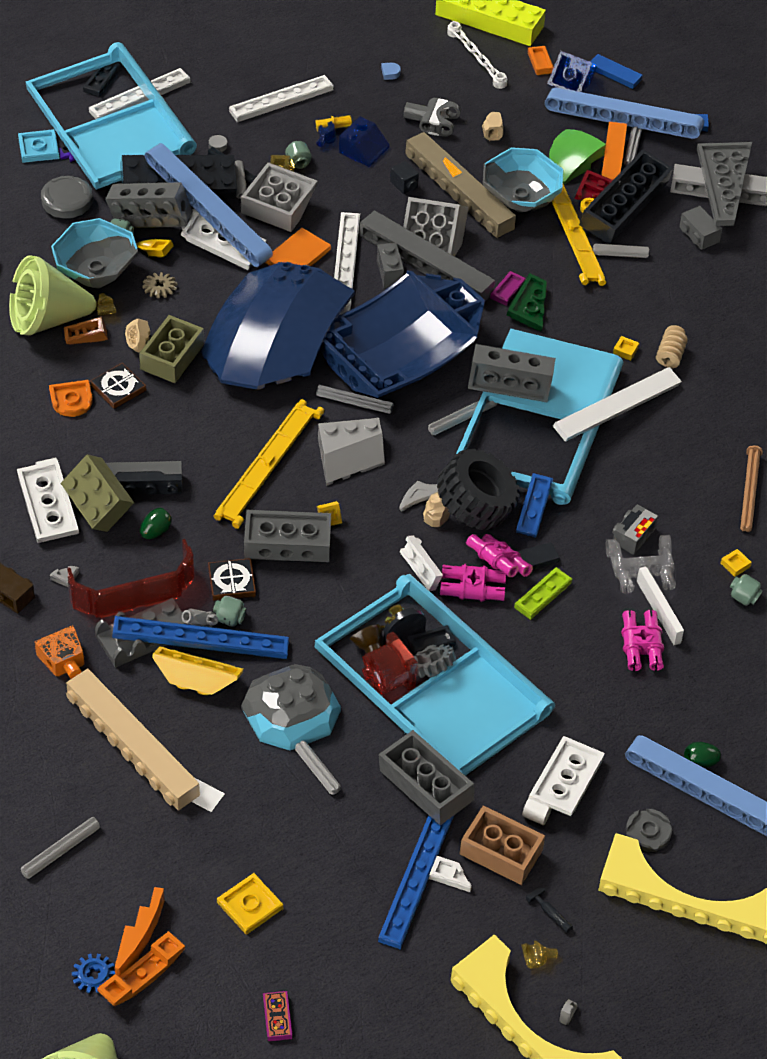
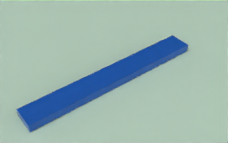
[112,616,289,659]
[378,815,454,949]

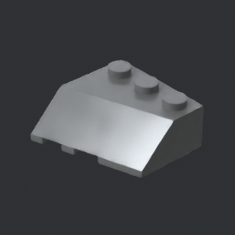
[403,197,469,257]
[318,418,385,486]

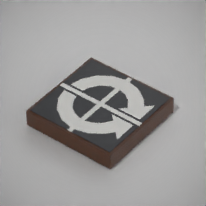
[90,363,146,409]
[208,558,256,601]

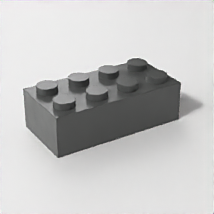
[379,730,474,825]

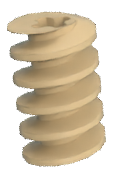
[656,325,688,368]

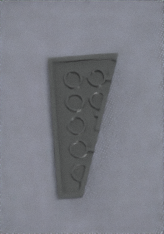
[697,142,752,226]

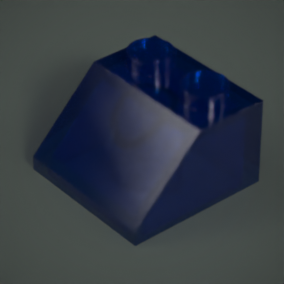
[547,51,597,93]
[339,116,390,167]

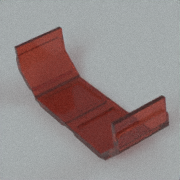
[67,539,194,618]

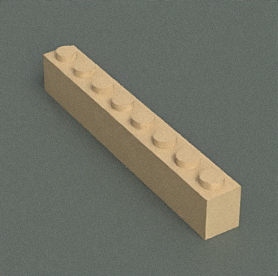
[66,669,200,811]

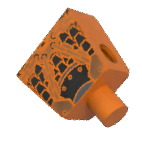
[35,625,84,679]

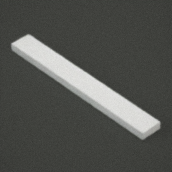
[334,212,360,315]
[553,367,682,442]

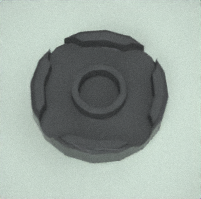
[626,809,672,852]

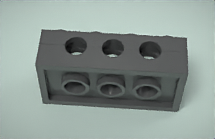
[106,182,193,228]
[468,344,556,402]
[244,510,331,562]

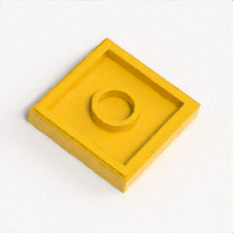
[217,873,283,935]

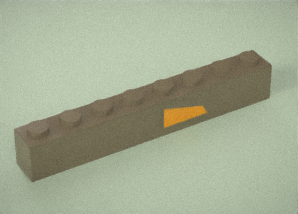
[405,132,516,238]

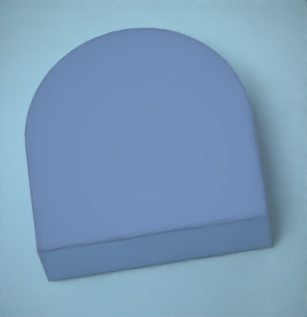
[381,63,400,80]

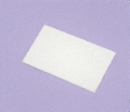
[192,778,225,812]

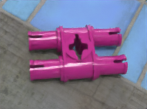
[466,534,533,577]
[440,564,506,602]
[621,610,664,671]

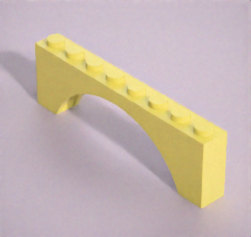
[598,833,767,944]
[451,935,622,1059]

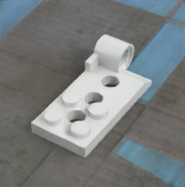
[181,209,266,270]
[17,458,79,543]
[522,736,605,825]

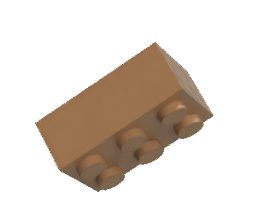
[460,806,545,885]

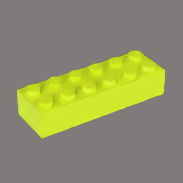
[435,0,546,46]

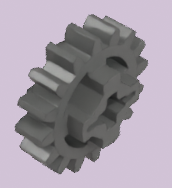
[408,644,456,678]

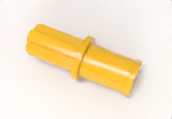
[315,115,352,132]

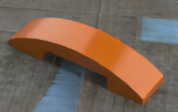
[97,931,185,1006]

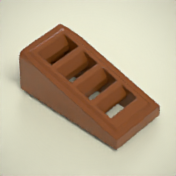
[64,317,108,344]

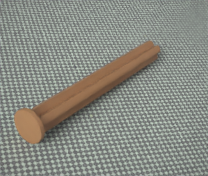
[740,445,763,532]

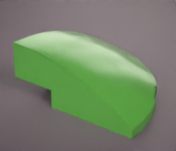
[549,129,606,184]

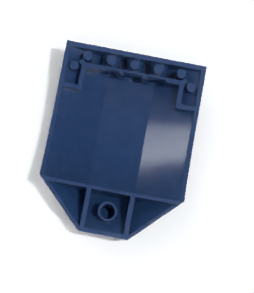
[202,262,355,390]
[320,270,485,398]

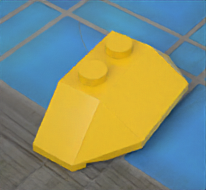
[152,647,243,695]

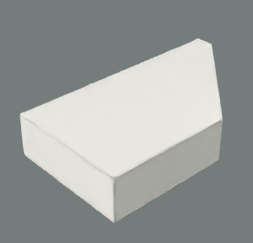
[429,856,472,892]

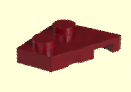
[574,170,613,200]

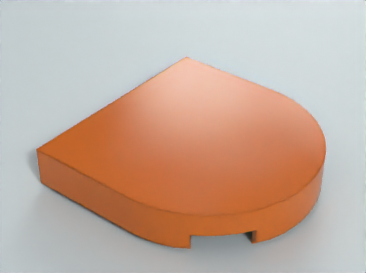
[49,380,92,417]

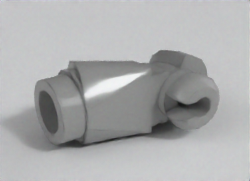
[182,609,218,627]

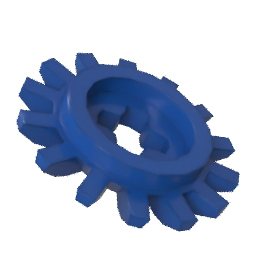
[72,954,115,993]

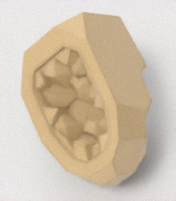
[482,112,503,141]
[125,319,150,353]
[423,492,450,527]

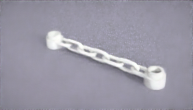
[447,21,507,89]

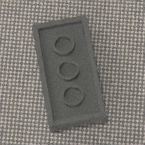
[95,598,187,668]

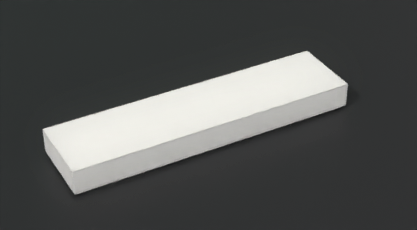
[637,566,684,645]

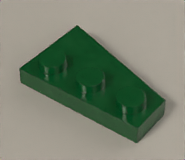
[506,273,547,332]

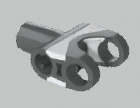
[403,98,461,136]

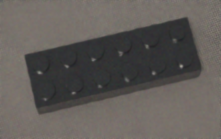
[579,149,673,244]
[120,155,237,199]

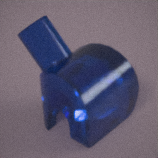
[316,121,336,147]

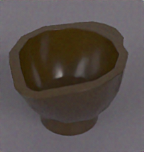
[349,624,385,655]

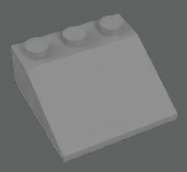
[241,163,317,232]

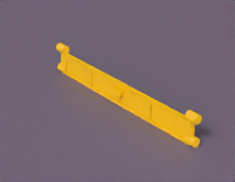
[552,185,606,286]
[214,399,325,529]

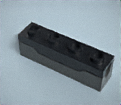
[106,461,182,495]

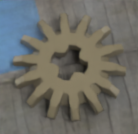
[142,272,177,298]

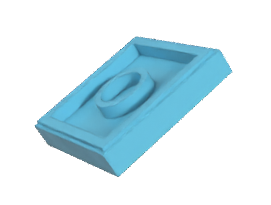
[18,129,59,163]

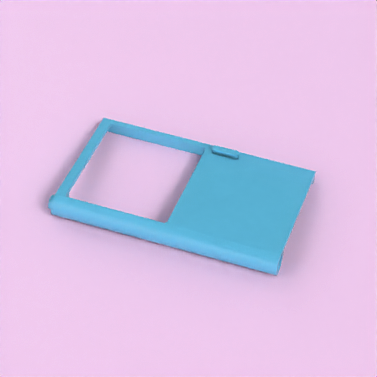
[26,42,197,189]
[456,329,623,505]
[315,574,555,776]

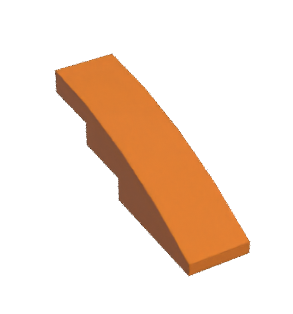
[602,122,627,180]
[115,887,165,976]

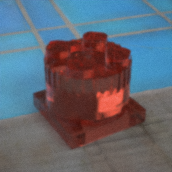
[362,632,417,695]

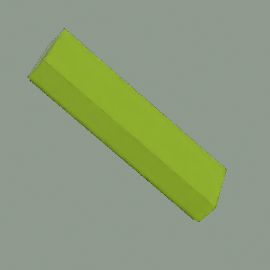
[514,567,572,620]

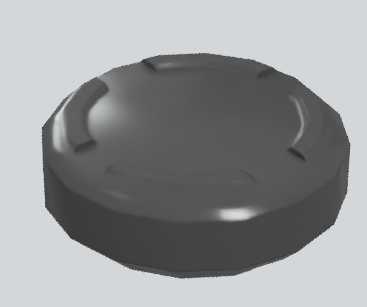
[41,176,93,219]

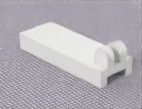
[400,535,443,591]

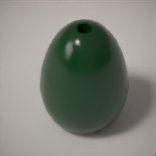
[140,508,172,539]
[684,742,721,768]

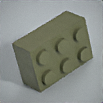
[139,315,204,383]
[60,454,134,532]

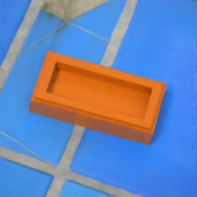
[528,46,554,75]

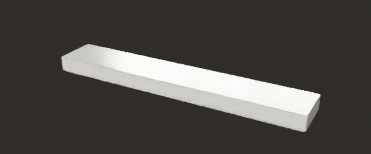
[89,68,190,119]
[229,75,333,122]

